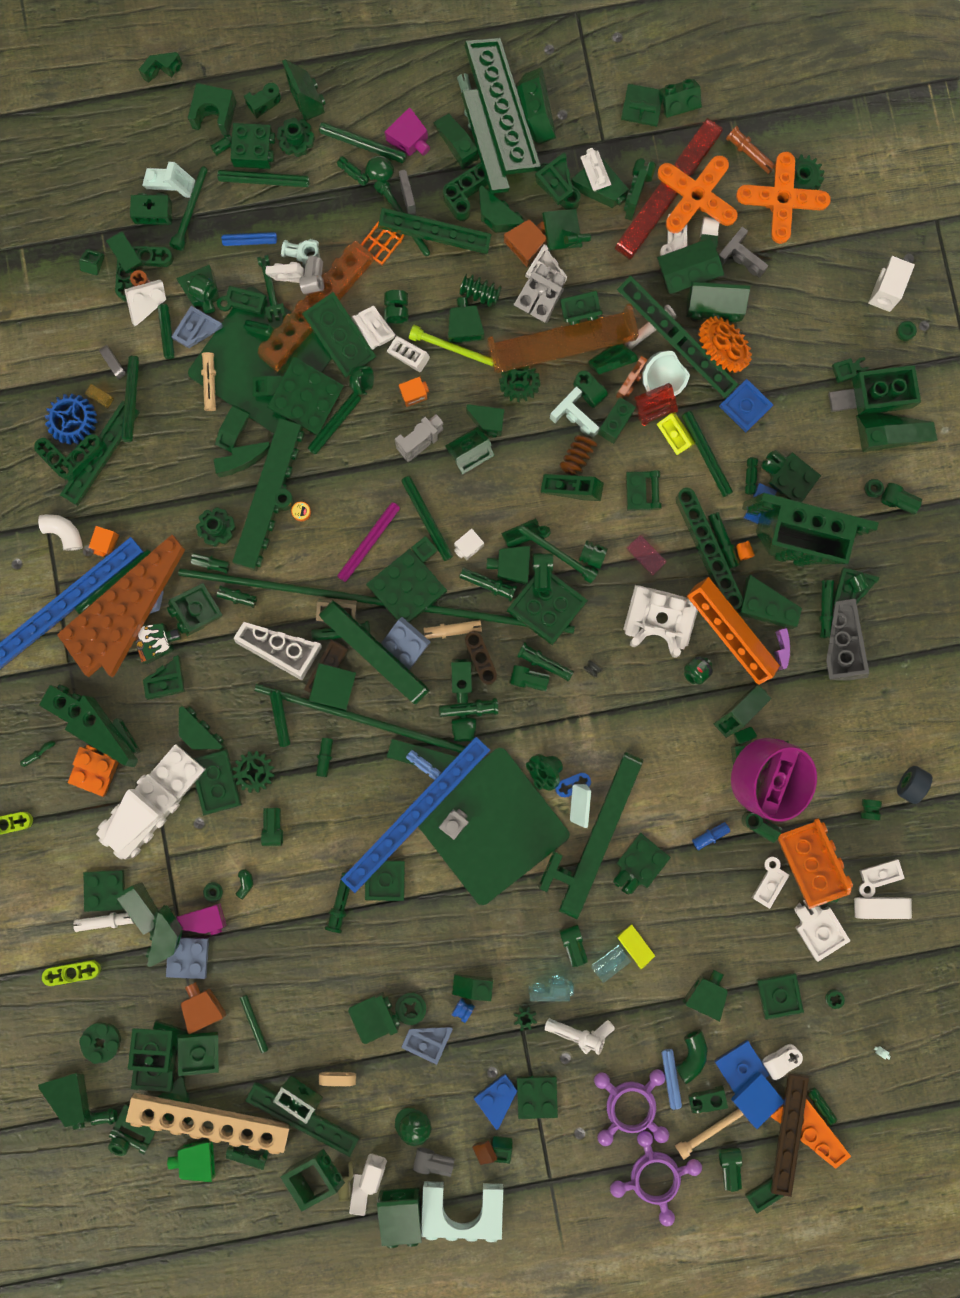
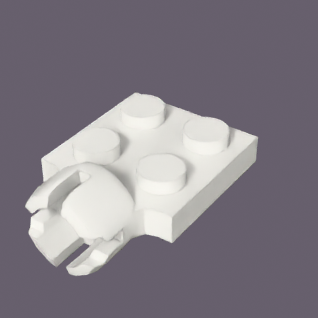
[795,900,850,962]

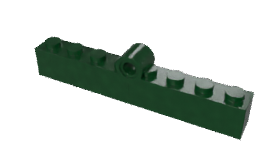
[617,275,739,398]
[232,418,305,571]

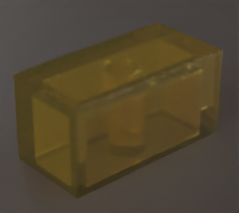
[85,384,114,409]

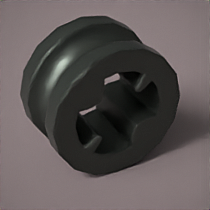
[583,660,602,678]

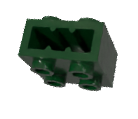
[230,123,276,169]

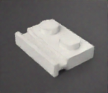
[351,306,395,350]

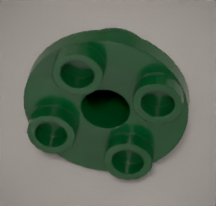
[526,754,563,791]

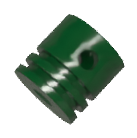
[579,540,608,569]

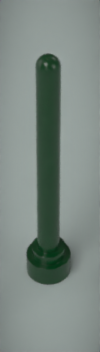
[169,166,208,251]
[374,180,430,256]
[518,525,598,583]

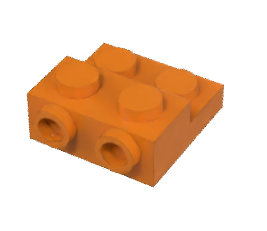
[67,744,119,797]

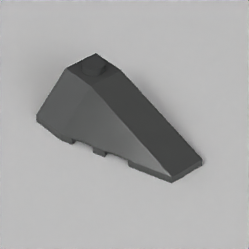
[826,599,869,681]

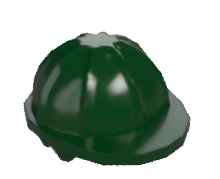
[395,1108,432,1146]

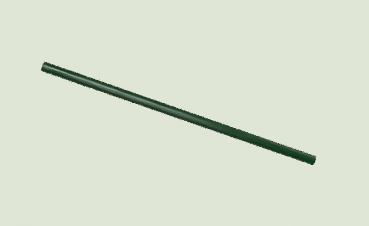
[254,684,466,753]

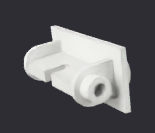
[580,148,611,191]

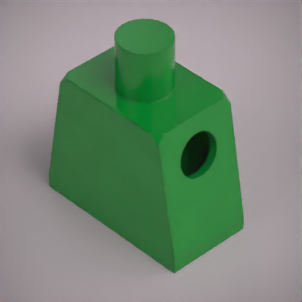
[167,1138,216,1182]

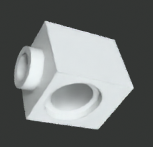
[454,529,484,560]

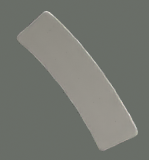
[349,1174,368,1216]

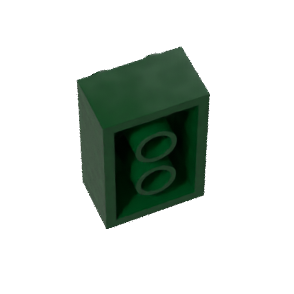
[852,365,921,415]

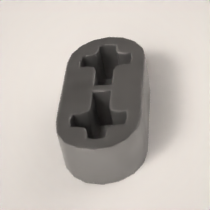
[99,345,126,380]

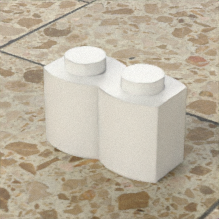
[359,1154,387,1195]

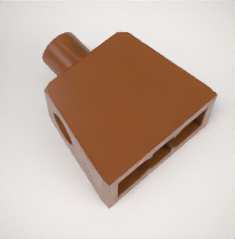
[504,220,547,267]
[181,982,227,1034]

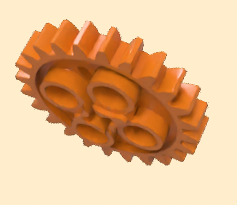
[698,316,752,373]

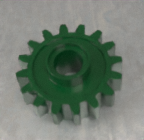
[794,154,825,190]

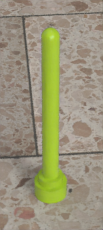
[409,325,496,366]

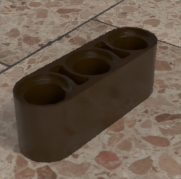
[465,631,497,685]

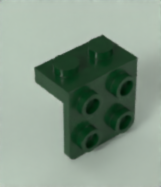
[348,992,400,1044]

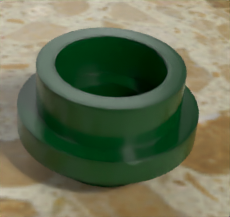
[864,479,884,498]
[203,882,223,902]

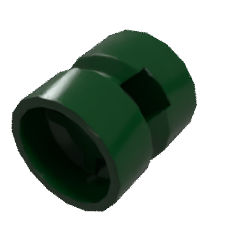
[384,290,409,324]

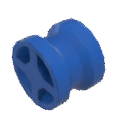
[451,998,475,1023]

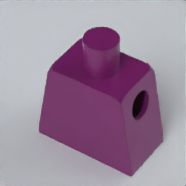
[385,107,430,156]

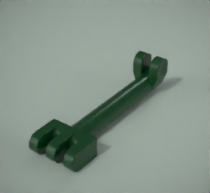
[257,255,286,321]

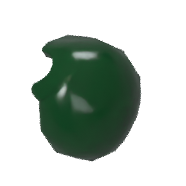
[365,156,394,181]
[349,366,374,395]

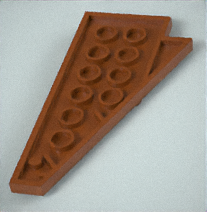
[57,535,185,677]

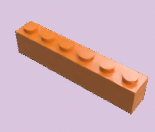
[687,577,780,685]

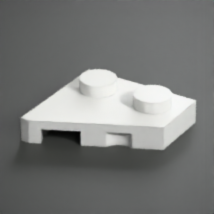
[525,244,567,284]
[265,262,305,283]
[124,280,166,326]

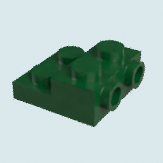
[167,583,222,637]

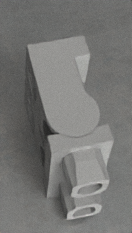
[514,264,566,323]
[395,414,443,462]

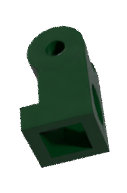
[244,83,281,119]
[688,1085,728,1113]

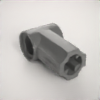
[413,1148,455,1177]

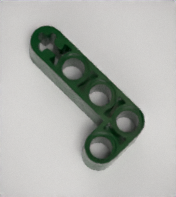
[443,162,488,221]

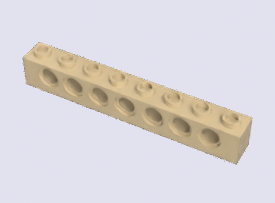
[126,1093,290,1154]

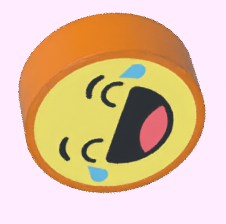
[291,502,311,522]

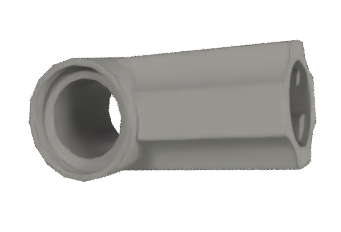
[299,256,324,294]

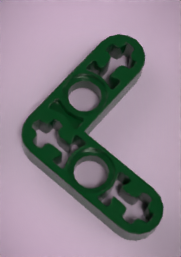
[115,246,174,301]
[34,434,104,481]

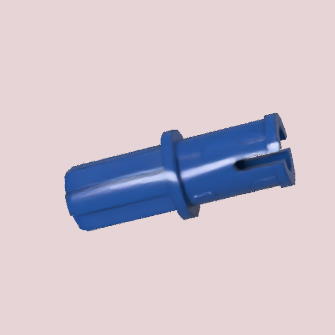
[692,822,730,851]

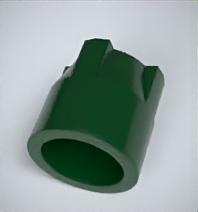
[849,572,870,592]

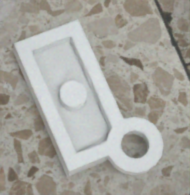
[751,857,789,909]
[859,859,905,898]

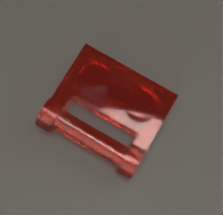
[634,383,678,426]

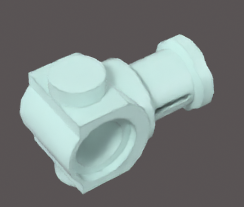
[281,239,320,267]

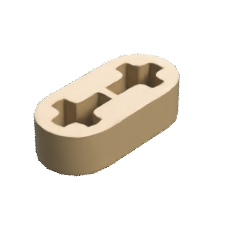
[319,1072,356,1086]

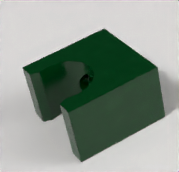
[188,83,237,136]

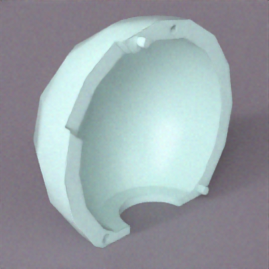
[642,350,690,399]

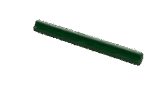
[319,122,406,163]
[217,170,310,187]
[122,355,139,442]
[682,411,733,497]
[401,476,453,561]
[75,550,151,614]

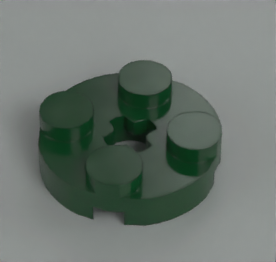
[79,1022,121,1064]

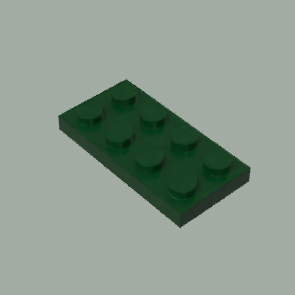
[302,292,376,378]

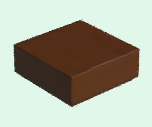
[472,1141,497,1165]

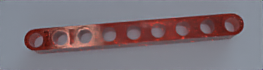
[615,118,723,260]

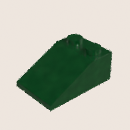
[282,59,326,121]

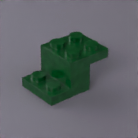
[128,1028,177,1092]

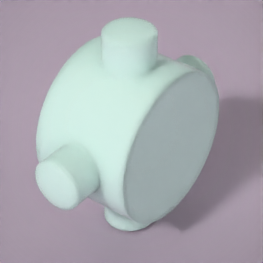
[874,1046,891,1060]

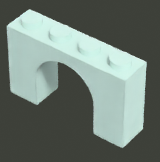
[421,1181,503,1242]

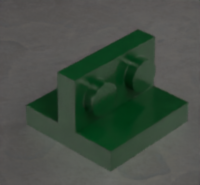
[445,427,495,475]
[538,851,575,892]

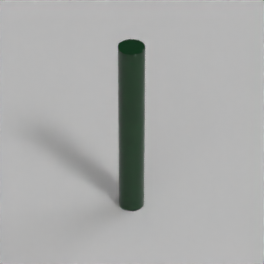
[240,995,268,1053]

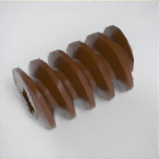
[559,435,597,476]

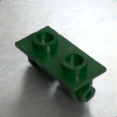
[226,1145,269,1170]

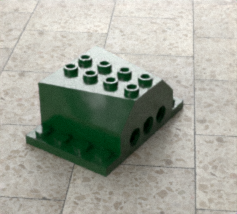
[742,493,879,567]

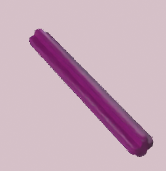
[338,502,400,582]

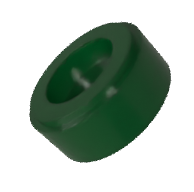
[896,321,917,341]
[108,1138,130,1156]

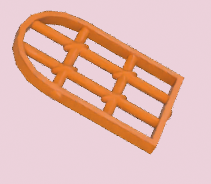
[358,221,405,266]

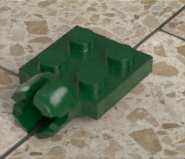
[623,158,656,221]
[761,450,821,502]
[613,833,671,895]

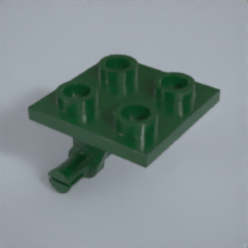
[621,84,663,127]
[542,209,591,251]

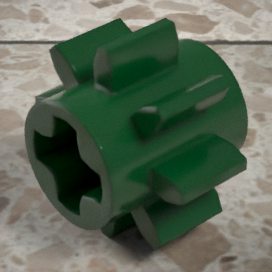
[513,1005,537,1031]

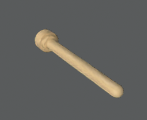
[675,1109,743,1160]

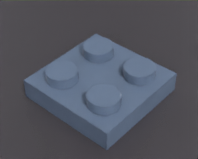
[381,617,431,669]
[166,937,209,979]

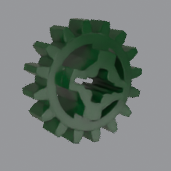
[499,362,540,403]
[232,751,275,793]

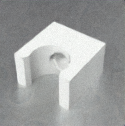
[868,256,914,312]

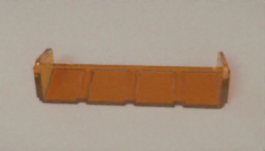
[487,303,639,373]

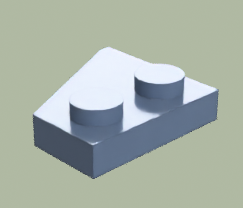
[172,306,223,348]

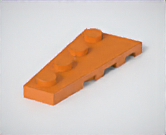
[770,1098,851,1169]

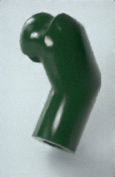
[235,869,254,900]

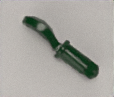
[20,741,56,767]

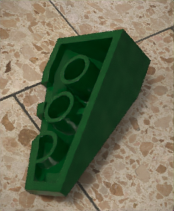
[856,413,937,452]

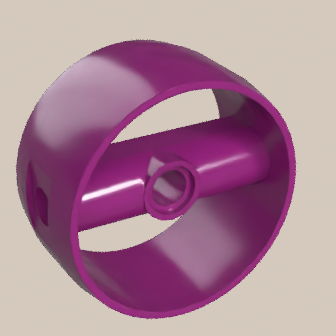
[731,738,817,821]

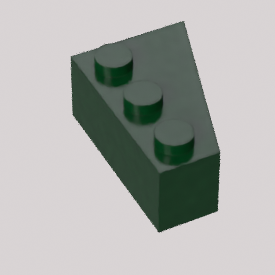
[737,575,802,629]

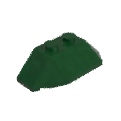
[515,67,556,144]

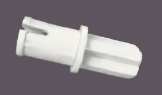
[579,1020,615,1054]

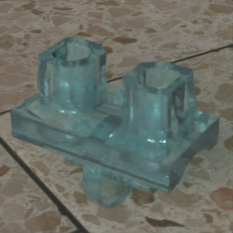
[591,945,631,983]

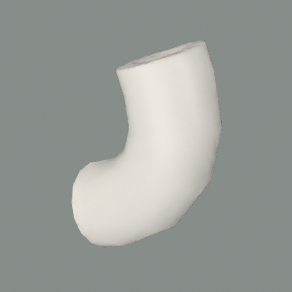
[38,514,83,550]

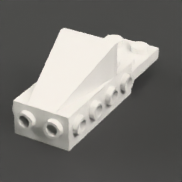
[96,744,206,860]

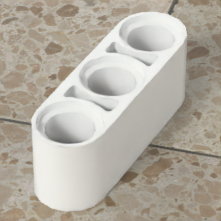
[854,897,912,919]

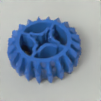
[45,393,98,445]

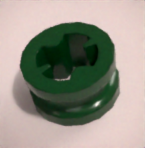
[825,989,845,1009]

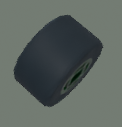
[897,766,933,804]

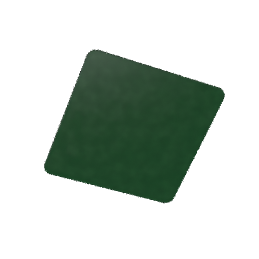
[188,287,332,433]
[418,748,570,905]

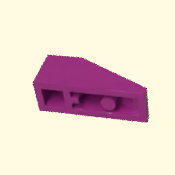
[176,903,227,935]

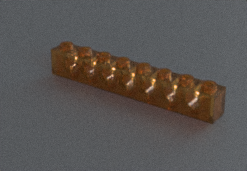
[257,240,374,372]

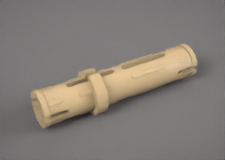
[201,352,216,411]
[423,620,482,639]

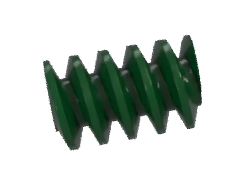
[460,274,502,307]

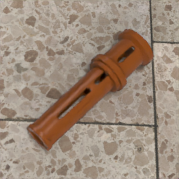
[726,126,775,175]

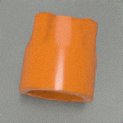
[736,541,755,561]

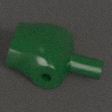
[452,715,476,742]

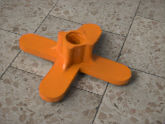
[736,152,831,244]
[658,156,737,233]

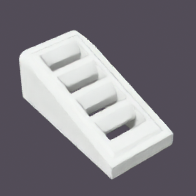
[387,336,430,372]

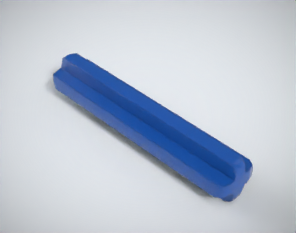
[221,232,277,246]

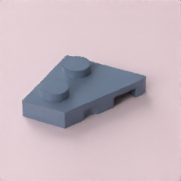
[401,1027,453,1065]

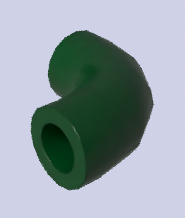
[676,1029,708,1085]

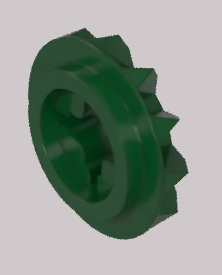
[395,993,426,1025]

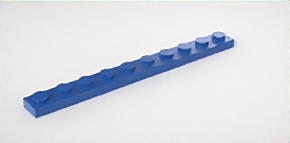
[0,537,144,669]
[341,737,490,893]

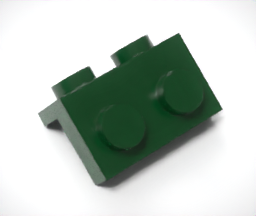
[659,79,702,118]
[559,290,603,325]

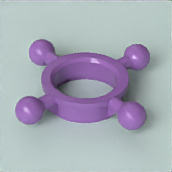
[594,1069,669,1146]
[610,1131,702,1226]

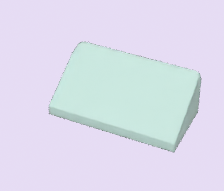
[570,784,591,828]

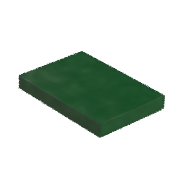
[193,749,242,816]

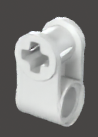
[762,1044,803,1080]

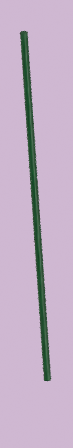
[178,568,575,634]

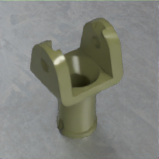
[331,1161,355,1202]

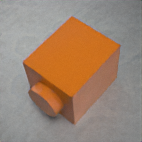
[399,377,429,407]
[88,526,119,557]

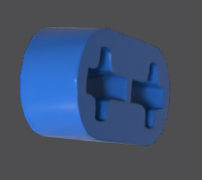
[555,773,591,798]

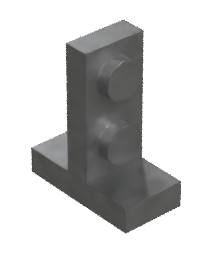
[719,227,768,278]

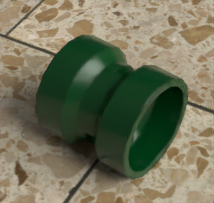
[861,799,882,821]

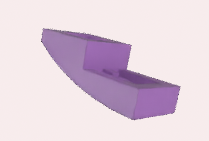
[774,628,790,670]

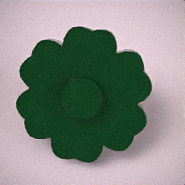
[276,118,315,157]
[196,507,236,547]

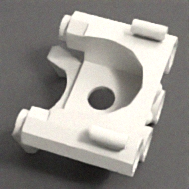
[623,585,698,658]

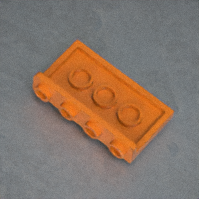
[778,818,853,909]

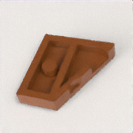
[616,356,647,399]

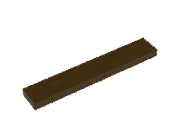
[771,1072,809,1197]

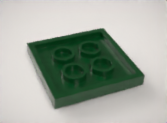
[267,357,344,436]
[366,549,447,623]
[507,573,588,646]

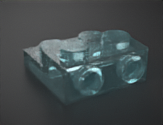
[528,976,574,1002]

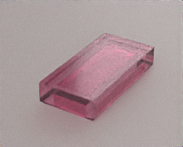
[626,535,666,576]

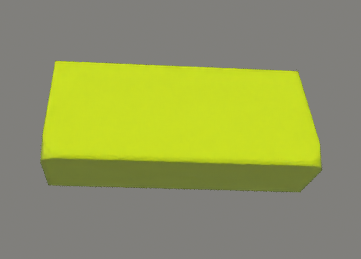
[657,413,695,455]
[616,924,655,969]

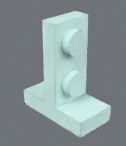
[142,162,196,198]
[550,387,599,438]

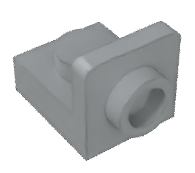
[439,809,469,839]

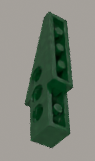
[39,684,138,767]

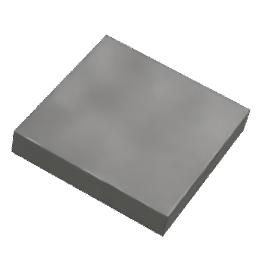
[399,170,416,216]

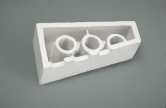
[234,622,322,680]

